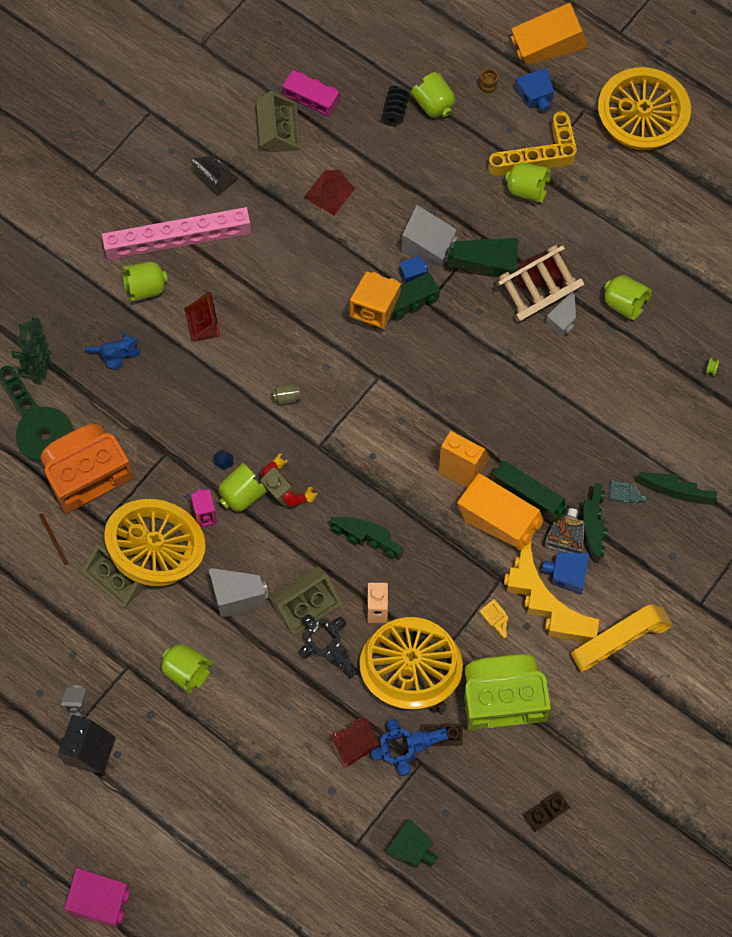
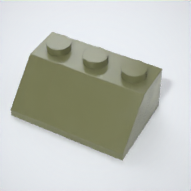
[256,91,301,152]
[82,540,149,608]
[269,566,342,636]

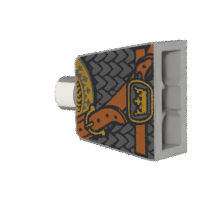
[544,508,584,553]

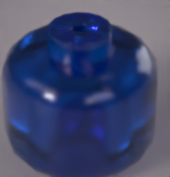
[213,450,234,470]

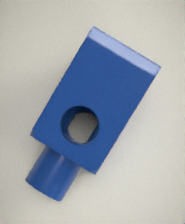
[514,68,554,112]
[542,552,589,594]

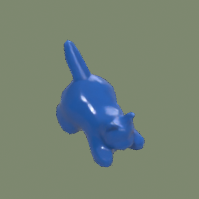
[85,332,141,369]

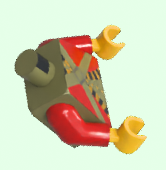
[260,453,318,508]

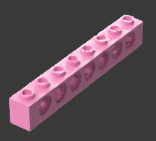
[102,207,251,260]

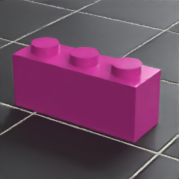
[282,70,340,117]

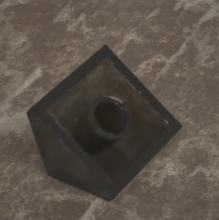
[192,156,238,197]

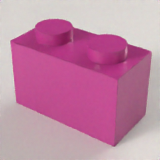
[191,489,217,528]

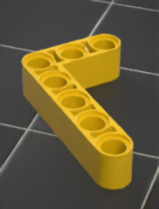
[488,112,576,176]
[571,604,673,672]

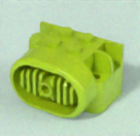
[464,654,551,731]

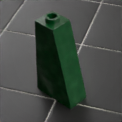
[445,238,518,277]
[492,460,567,523]

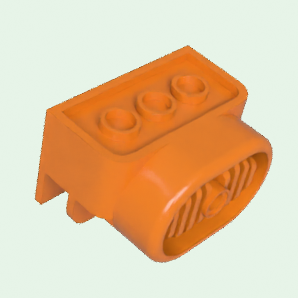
[40,424,134,514]

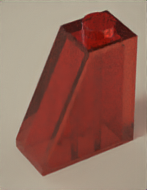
[513,245,563,288]

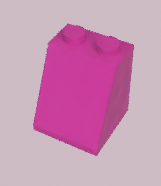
[64,868,131,928]

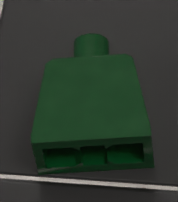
[386,818,438,869]

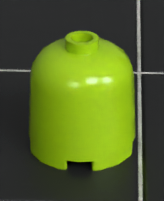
[411,72,456,118]
[505,162,551,203]
[122,262,168,302]
[604,275,652,320]
[218,463,267,512]
[162,644,213,694]

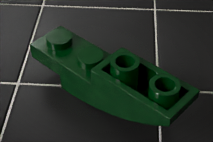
[582,483,608,563]
[329,517,403,560]

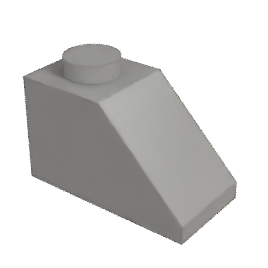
[545,292,576,338]
[61,685,89,717]

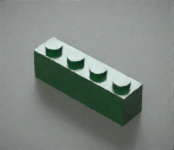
[372,272,440,329]

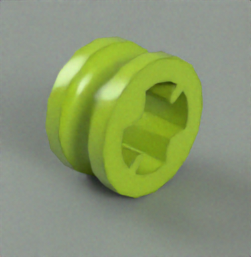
[705,358,719,376]

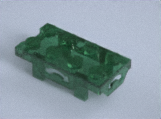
[12,318,52,385]

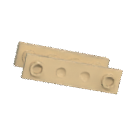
[496,245,585,322]

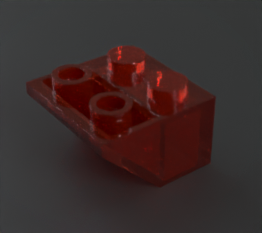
[331,718,379,768]

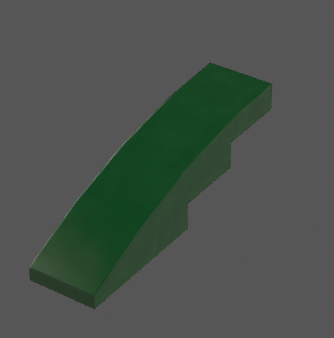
[637,472,717,505]

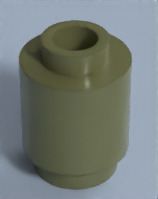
[272,384,300,405]

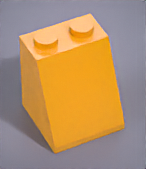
[350,271,401,329]

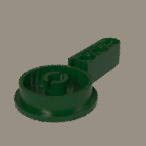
[0,366,74,462]

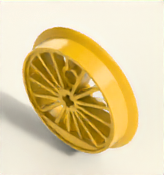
[598,67,691,150]
[104,499,205,586]
[360,617,463,709]

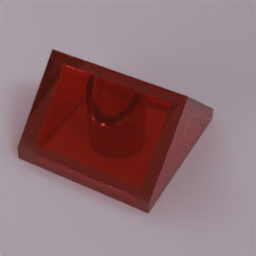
[304,170,355,216]
[185,292,220,342]

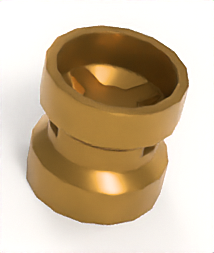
[480,69,498,93]

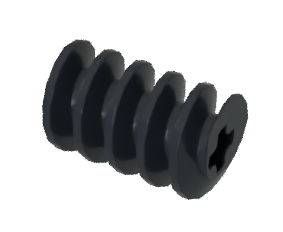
[381,86,410,126]

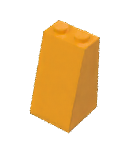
[511,3,588,65]
[438,431,490,488]
[457,473,543,550]

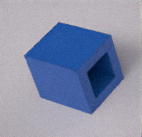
[399,256,429,284]

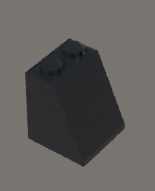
[58,714,116,776]

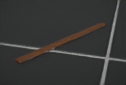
[39,513,69,565]

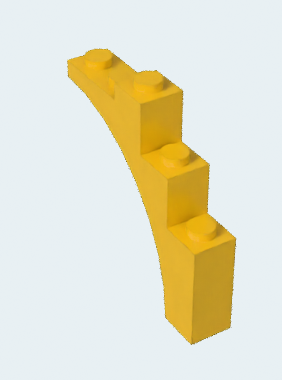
[504,542,599,643]

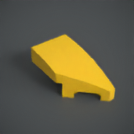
[478,599,508,639]

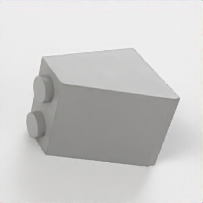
[402,205,458,268]
[209,568,269,618]

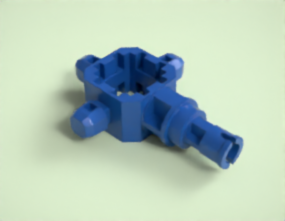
[371,719,449,776]

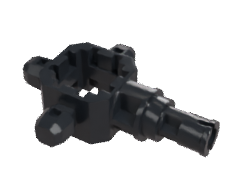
[299,614,360,679]

